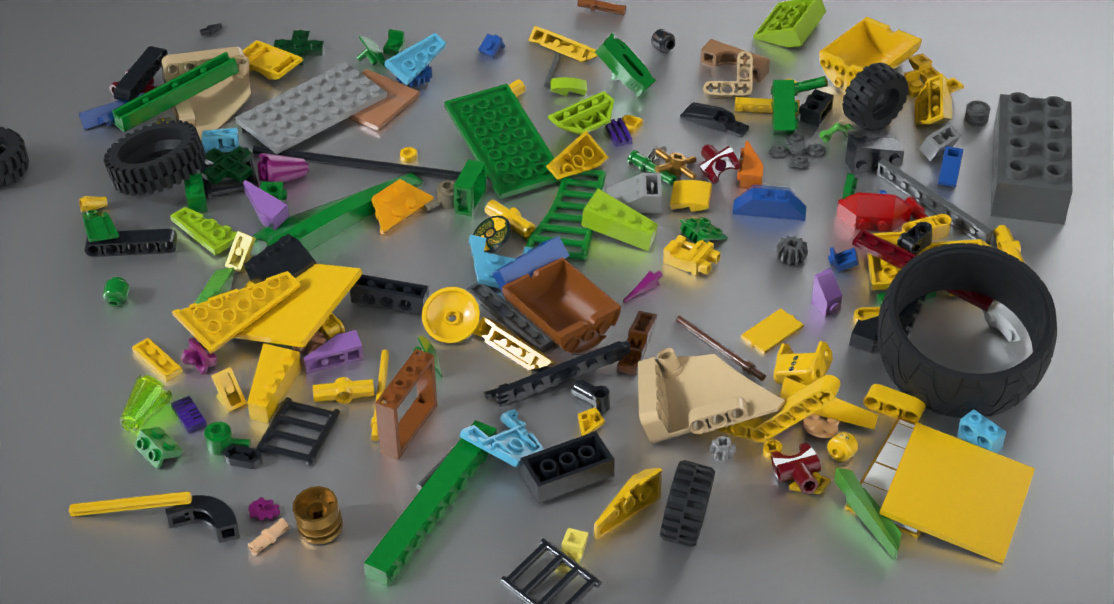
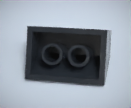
[244,234,316,284]

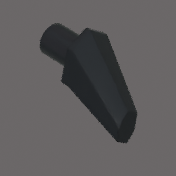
[199,23,222,36]

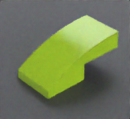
[550,77,587,96]

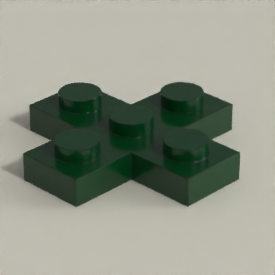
[274,30,324,65]
[202,146,253,185]

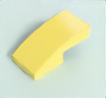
[555,528,589,574]

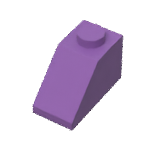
[811,268,842,317]

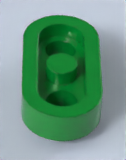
[842,173,858,199]

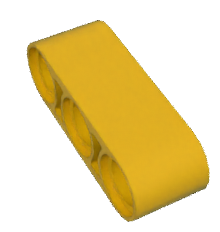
[902,214,952,241]
[863,384,926,423]

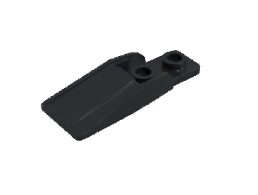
[680,102,749,137]

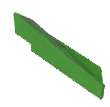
[834,467,902,560]

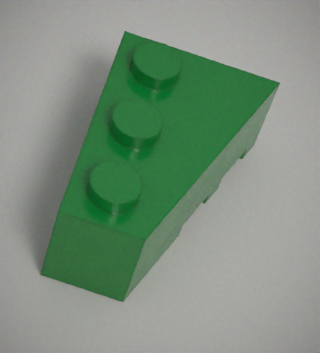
[770,80,798,135]

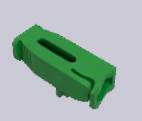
[595,32,656,97]

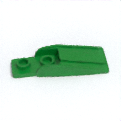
[82,210,119,242]

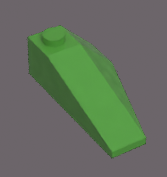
[194,267,235,304]

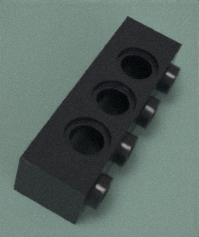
[350,274,429,315]

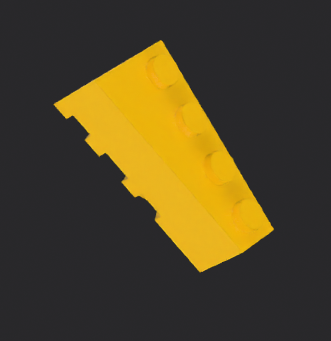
[247,343,302,424]

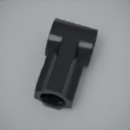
[571,379,610,413]

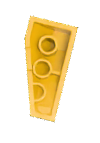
[594,468,662,540]

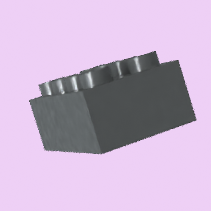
[990,92,1073,225]

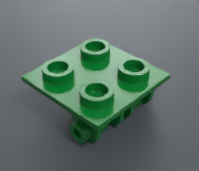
[679,217,728,244]

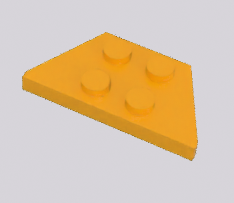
[371,179,435,235]

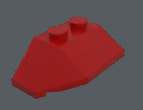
[836,192,912,232]

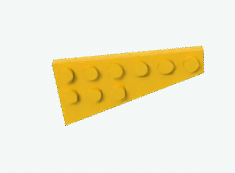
[172,271,301,354]

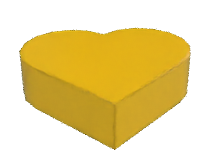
[622,115,643,133]

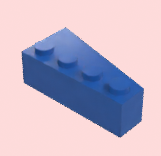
[492,236,570,293]

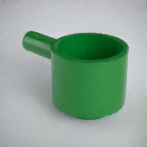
[204,422,251,455]

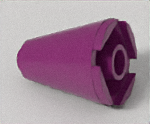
[257,153,309,184]

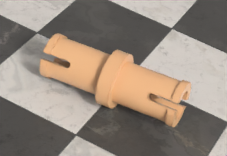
[248,518,290,555]

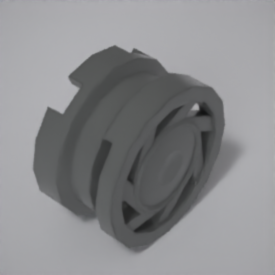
[964,101,991,126]

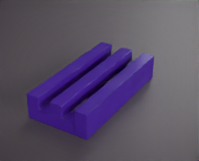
[604,118,632,147]

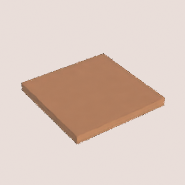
[348,69,420,131]

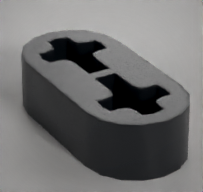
[223,445,263,469]

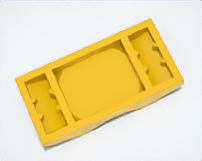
[243,40,303,80]

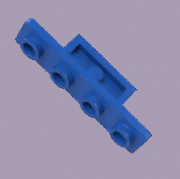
[79,93,144,129]

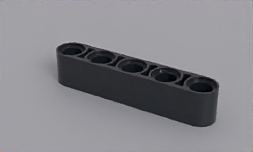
[113,46,168,102]
[84,229,177,257]

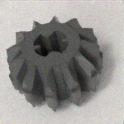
[776,235,808,266]

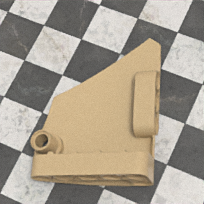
[162,47,251,142]
[638,348,786,444]

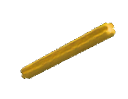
[69,491,192,516]

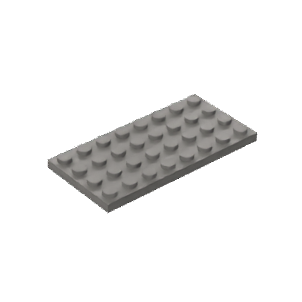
[235,62,387,154]

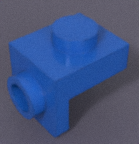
[478,34,505,58]
[828,247,859,272]

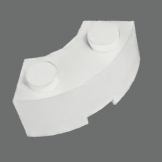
[982,301,1029,342]

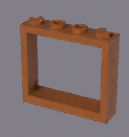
[375,349,438,460]

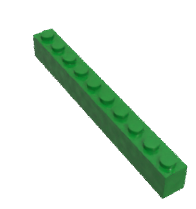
[364,420,497,586]

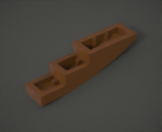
[616,311,657,376]

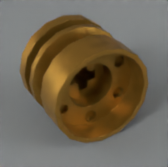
[292,486,343,545]

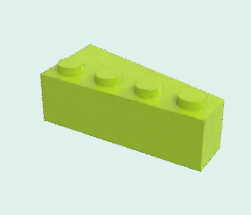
[581,188,658,251]

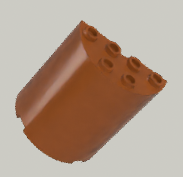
[502,257,621,355]

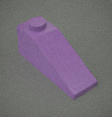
[243,180,289,230]
[304,330,364,374]

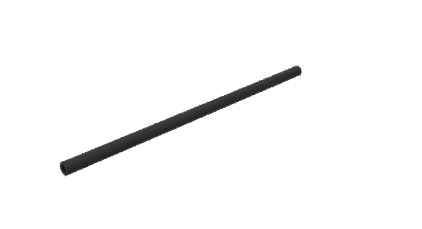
[253,145,461,180]

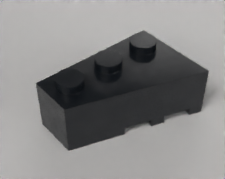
[845,134,904,174]

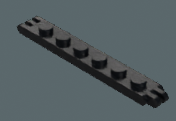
[495,341,630,407]

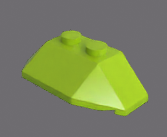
[548,91,614,135]

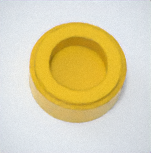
[400,147,417,163]

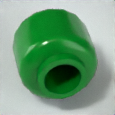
[103,277,130,307]

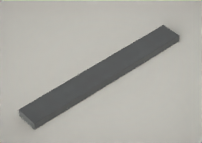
[877,159,993,245]

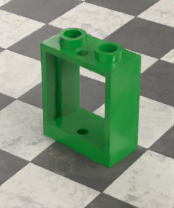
[453,159,486,217]

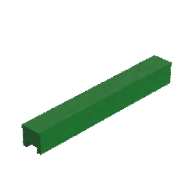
[112,52,239,132]

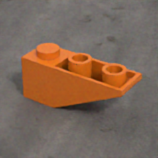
[737,141,764,189]

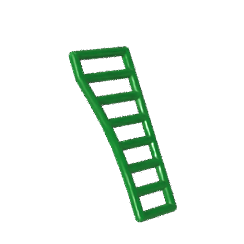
[526,169,606,260]

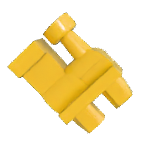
[663,235,721,276]

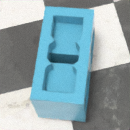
[202,128,240,153]
[957,409,1006,453]

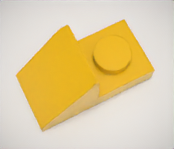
[211,367,247,412]

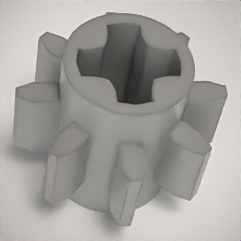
[710,436,736,462]

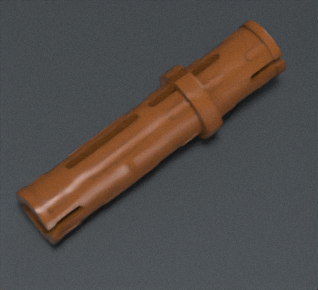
[577,0,626,16]

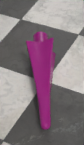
[623,270,663,303]

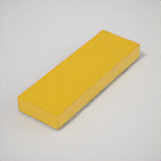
[132,338,183,382]

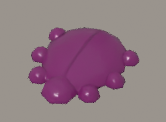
[248,497,280,521]

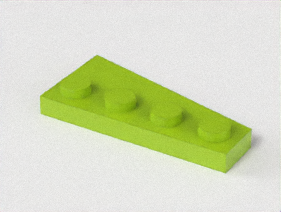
[170,207,241,256]

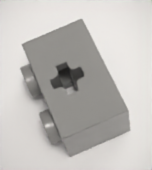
[919,123,961,162]

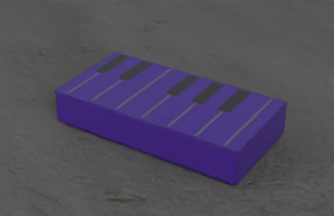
[171,396,207,433]

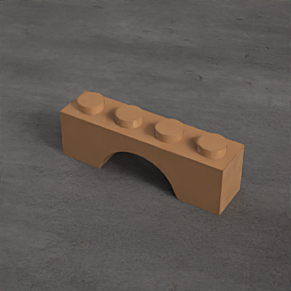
[701,39,770,83]

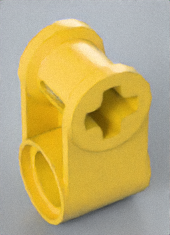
[319,313,345,342]

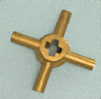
[655,148,697,180]

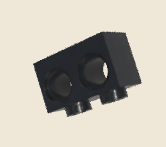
[799,89,834,127]

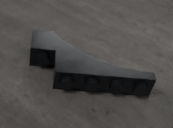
[849,294,928,353]

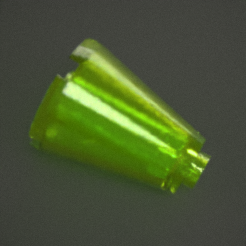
[119,375,173,432]

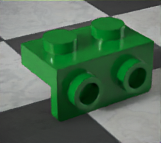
[135,427,183,469]

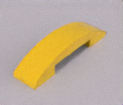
[909,53,964,94]

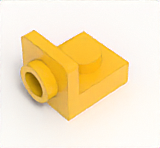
[904,70,925,98]

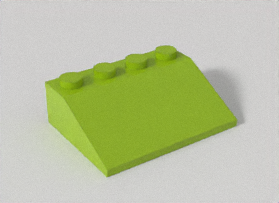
[753,0,827,48]

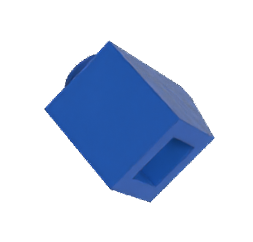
[938,146,963,187]

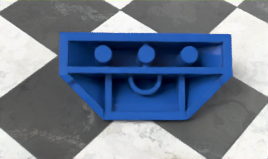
[733,184,806,221]

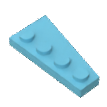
[385,33,446,85]

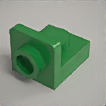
[383,29,405,55]

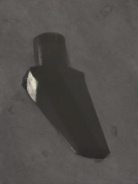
[648,146,667,162]

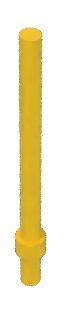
[371,350,389,441]

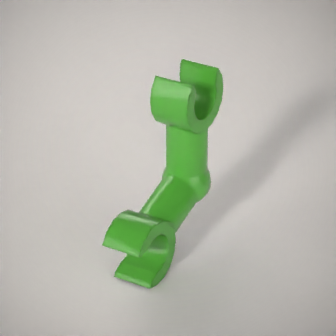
[819,123,855,143]

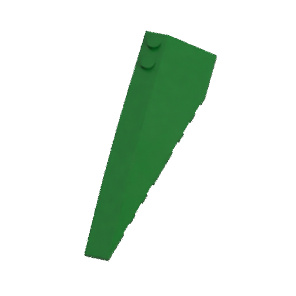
[252,173,423,252]

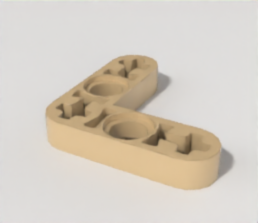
[703,51,753,99]

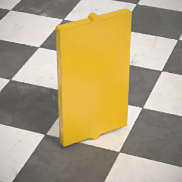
[741,308,804,354]

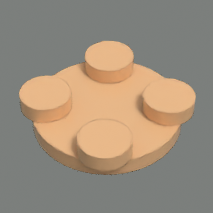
[802,414,840,438]

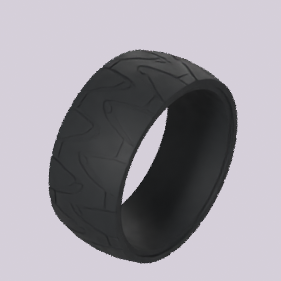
[877,243,1057,418]

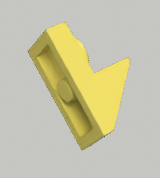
[225,231,256,273]

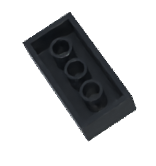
[520,431,615,503]

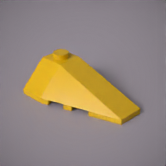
[546,131,609,180]

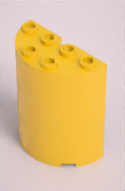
[819,17,922,91]

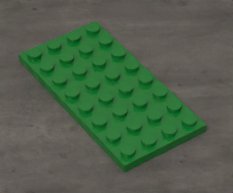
[444,84,562,199]

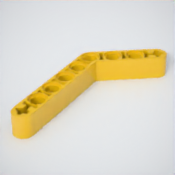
[716,375,841,443]

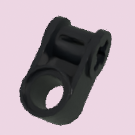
[897,222,932,255]

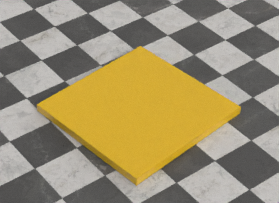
[234,264,363,347]
[879,422,1035,564]

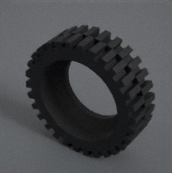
[104,120,206,196]

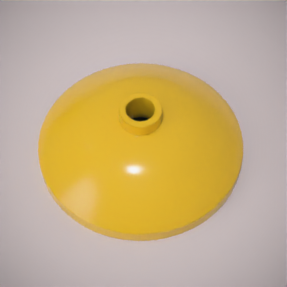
[422,287,480,344]

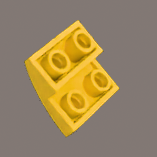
[670,180,712,212]

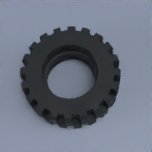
[842,62,909,131]
[0,127,29,188]
[660,460,715,547]

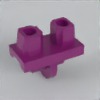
[181,337,217,375]

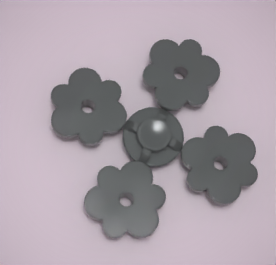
[769,133,826,169]

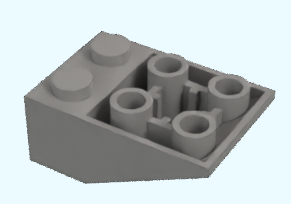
[606,173,662,213]

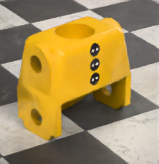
[774,341,833,386]

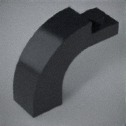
[165,495,240,543]

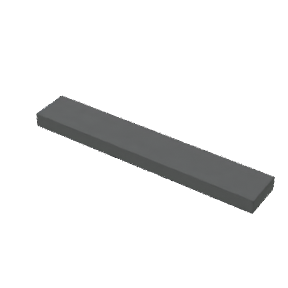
[466,282,555,352]

